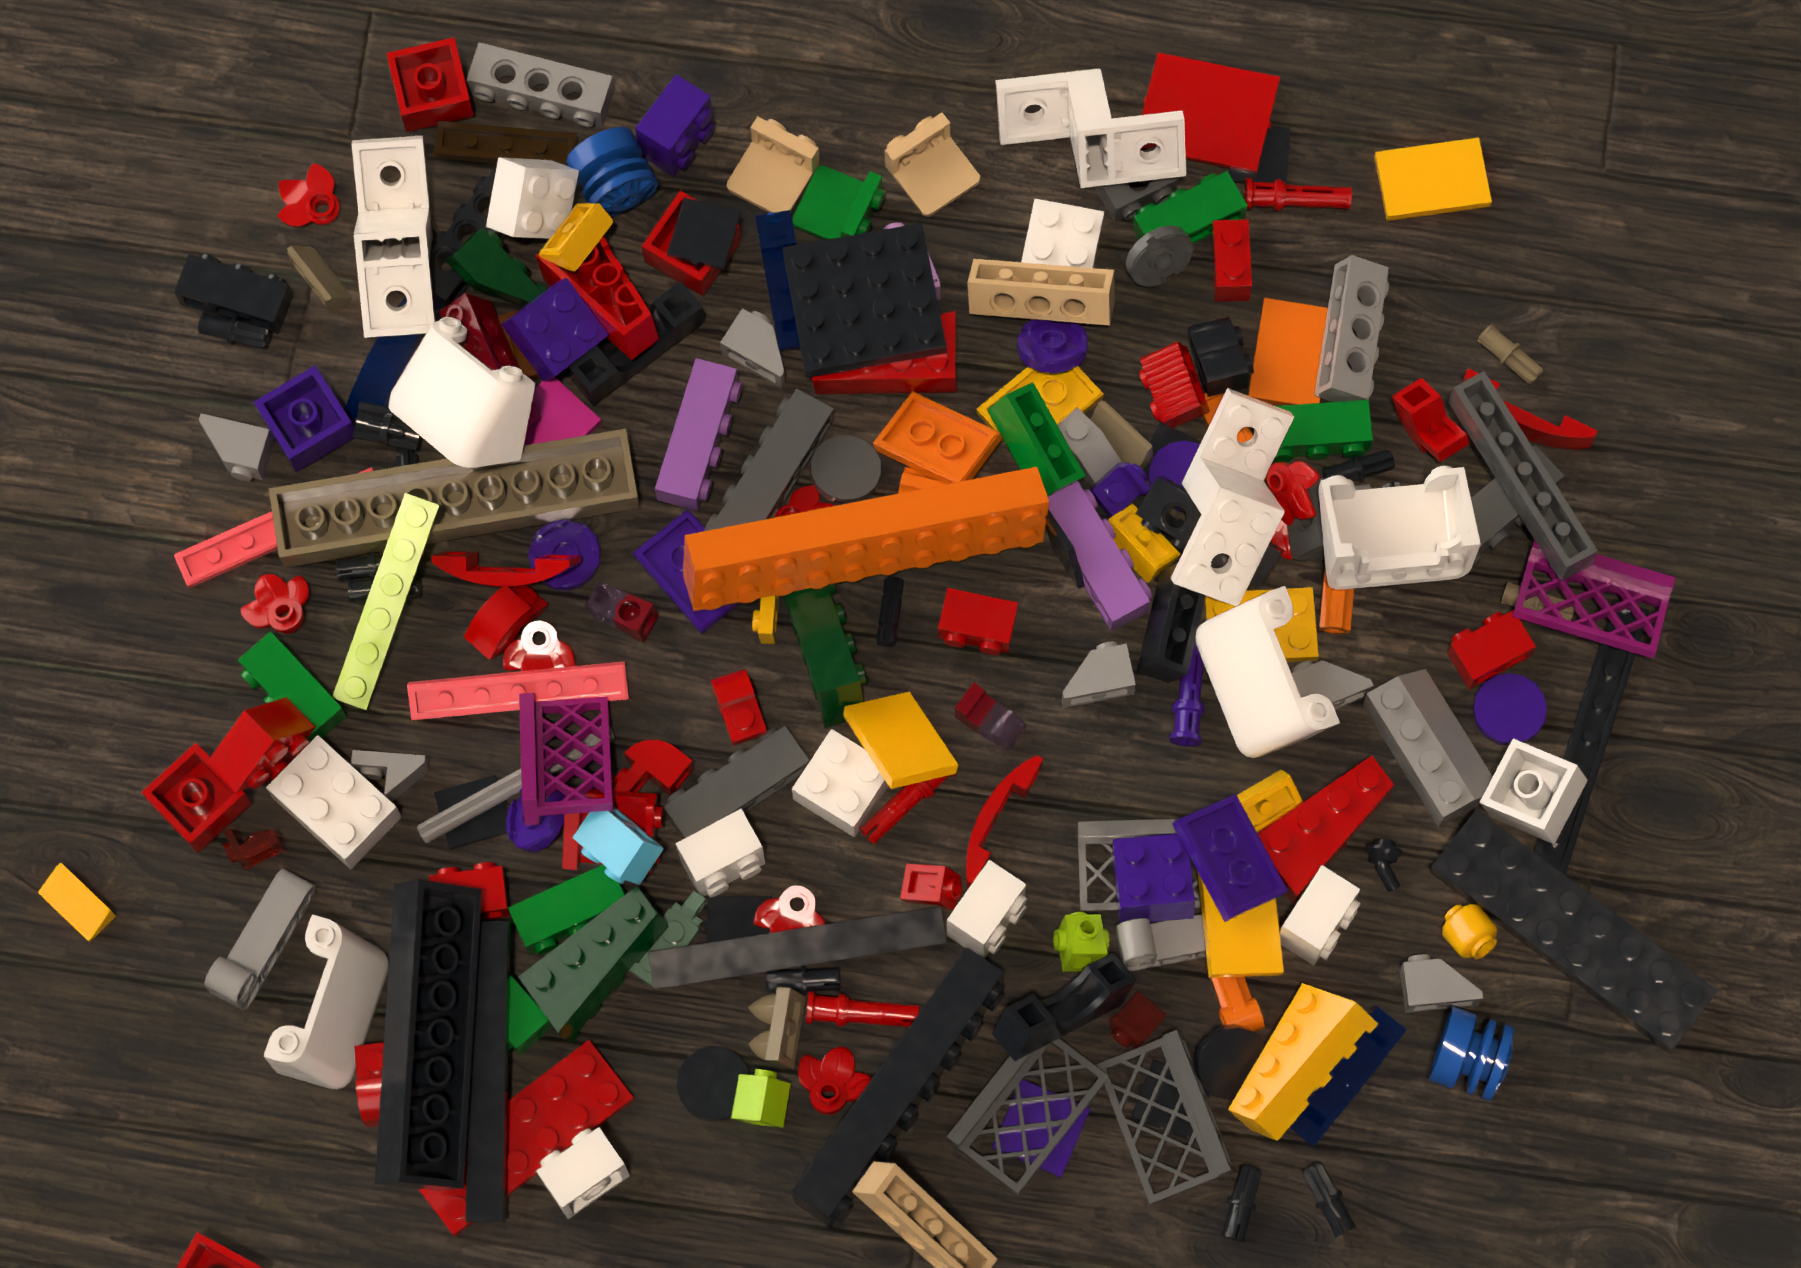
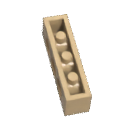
[968,259,1115,325]
[852,1162,997,1268]

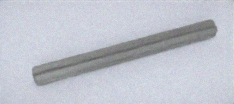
[417,725,615,843]

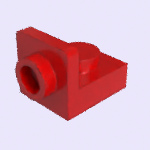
[900,864,962,911]

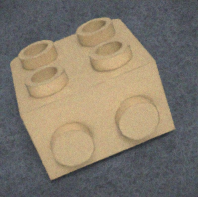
[885,112,980,217]
[727,116,820,219]

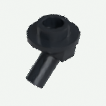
[1366,839,1402,892]

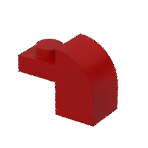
[1392,378,1469,462]
[464,585,548,660]
[710,669,767,746]
[612,740,695,796]
[354,1043,384,1127]

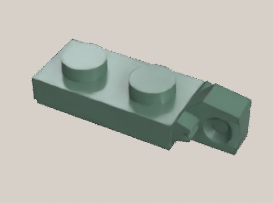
[629,891,707,991]

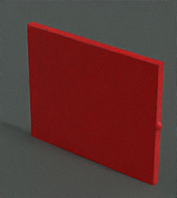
[1140,52,1280,174]

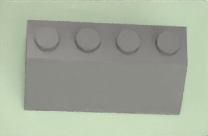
[1363,669,1493,828]

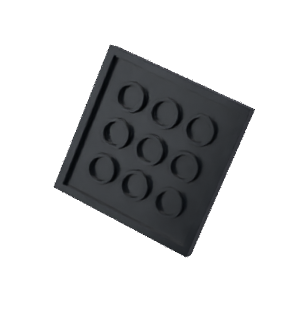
[782,223,947,378]

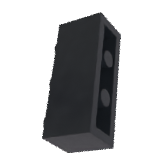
[174,254,294,334]
[1137,563,1206,683]

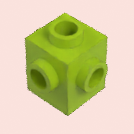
[1053,912,1109,972]

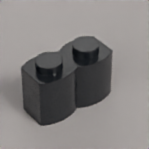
[1188,317,1254,397]

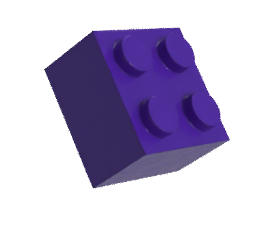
[635,74,715,177]
[501,277,609,382]
[254,365,355,472]
[1112,834,1195,923]

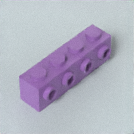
[655,358,743,511]
[1048,481,1152,632]

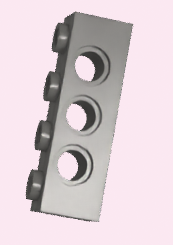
[466,42,615,127]
[1314,255,1389,402]

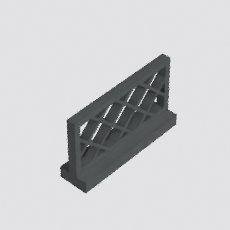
[1077,819,1201,911]
[1097,1030,1237,1205]
[946,1039,1109,1195]

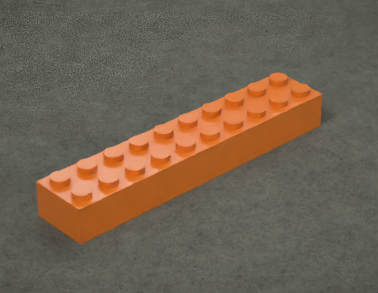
[683,467,1049,611]

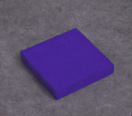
[992,1080,1091,1178]

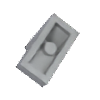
[351,750,430,802]

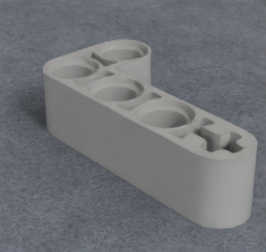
[204,869,316,1010]
[1115,914,1206,971]

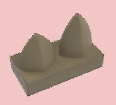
[748,987,806,1069]

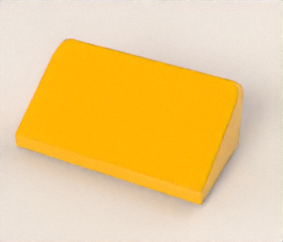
[538,203,613,271]
[1108,503,1181,583]
[1237,770,1303,834]
[38,863,116,943]

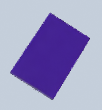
[633,509,741,635]
[1173,794,1288,922]

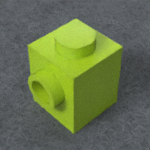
[731,1069,791,1128]

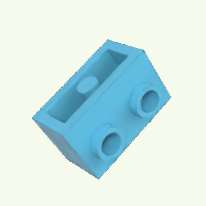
[572,807,664,885]

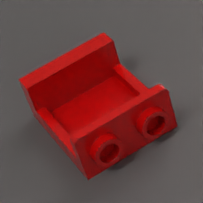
[562,788,663,875]

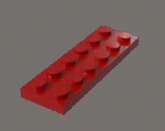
[419,1040,634,1237]

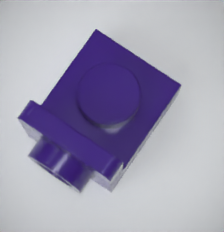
[1089,462,1150,518]

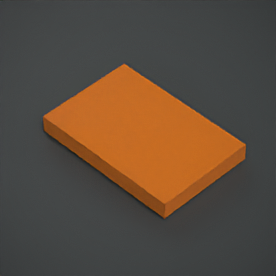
[1248,298,1328,406]
[873,391,1002,484]

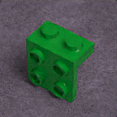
[792,166,886,240]

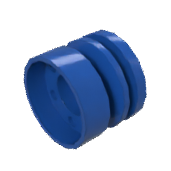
[566,127,658,217]
[1429,1006,1514,1102]

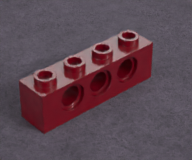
[440,293,540,428]

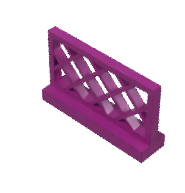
[1512,540,1676,659]
[519,693,613,826]

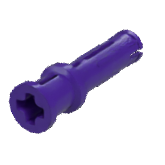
[1169,641,1205,747]

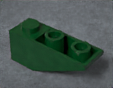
[445,228,547,307]

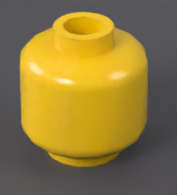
[1442,904,1498,959]

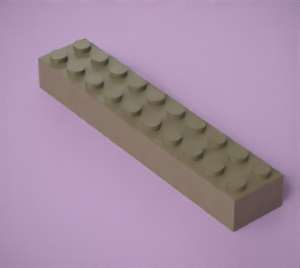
[268,429,639,568]

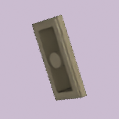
[287,246,352,313]
[1090,400,1154,470]

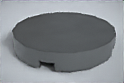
[1125,225,1194,287]
[810,435,881,504]

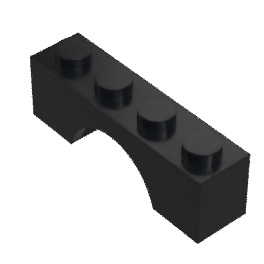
[568,281,705,406]
[992,953,1137,1061]

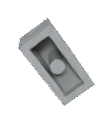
[720,308,786,389]
[1058,407,1122,486]
[199,413,275,481]
[1062,641,1136,708]
[1291,660,1374,710]
[1399,954,1483,1013]

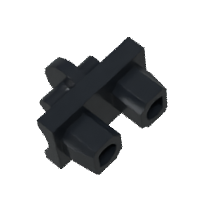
[353,400,420,450]

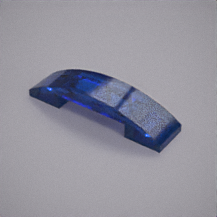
[755,210,800,351]
[344,296,442,419]
[1289,1006,1407,1147]

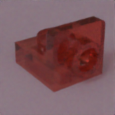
[222,828,285,871]
[1109,992,1166,1049]

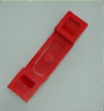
[1462,368,1598,449]
[432,551,581,586]
[966,755,1043,890]

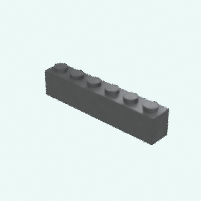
[1449,371,1598,581]
[704,388,834,531]

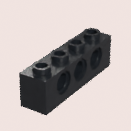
[430,169,508,309]
[1135,475,1285,591]

